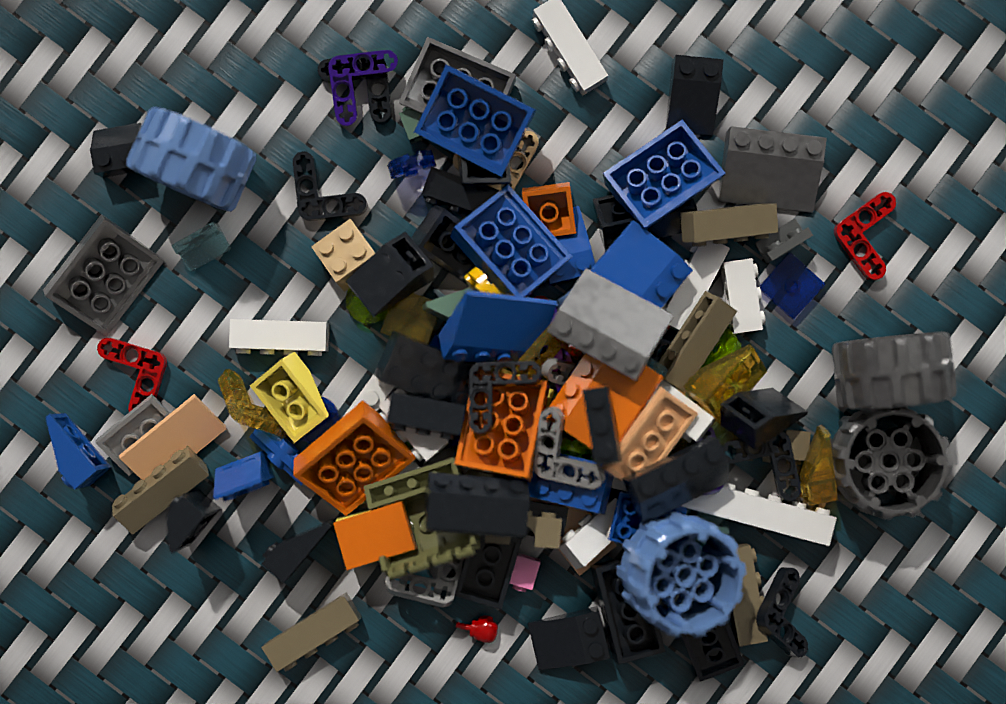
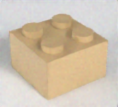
[311,219,375,292]

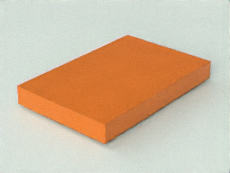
[333,501,417,570]

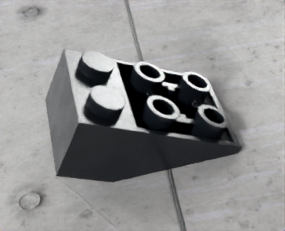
[346,231,434,317]
[720,388,808,450]

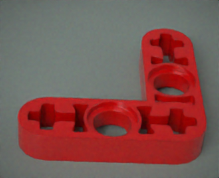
[834,192,896,280]
[97,338,167,412]

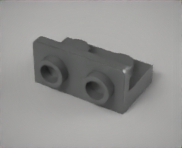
[755,219,813,263]

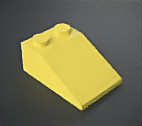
[250,352,329,443]

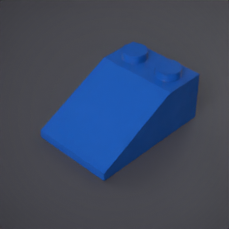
[548,206,595,286]
[45,413,111,489]

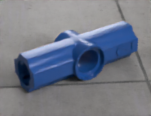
[249,422,304,486]

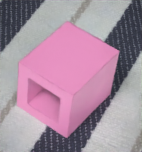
[509,553,540,592]

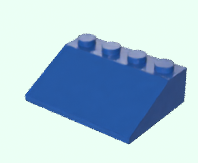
[414,65,537,177]
[603,120,726,230]
[450,185,572,297]
[590,220,693,308]
[438,290,557,363]

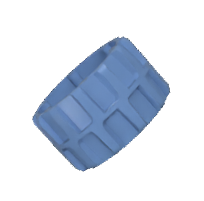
[127,107,256,212]
[617,511,746,638]

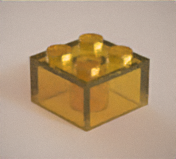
[380,293,439,344]

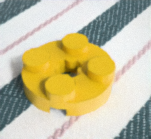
[463,267,501,294]

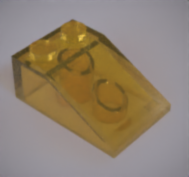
[683,344,767,424]

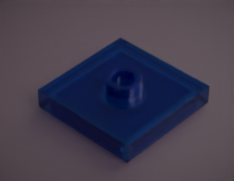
[758,252,826,320]

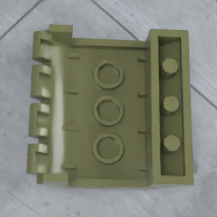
[364,457,480,580]

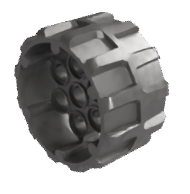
[832,332,957,409]
[825,406,952,519]

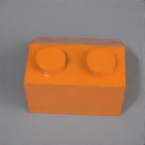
[522,182,576,236]

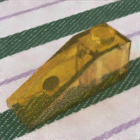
[800,425,838,506]

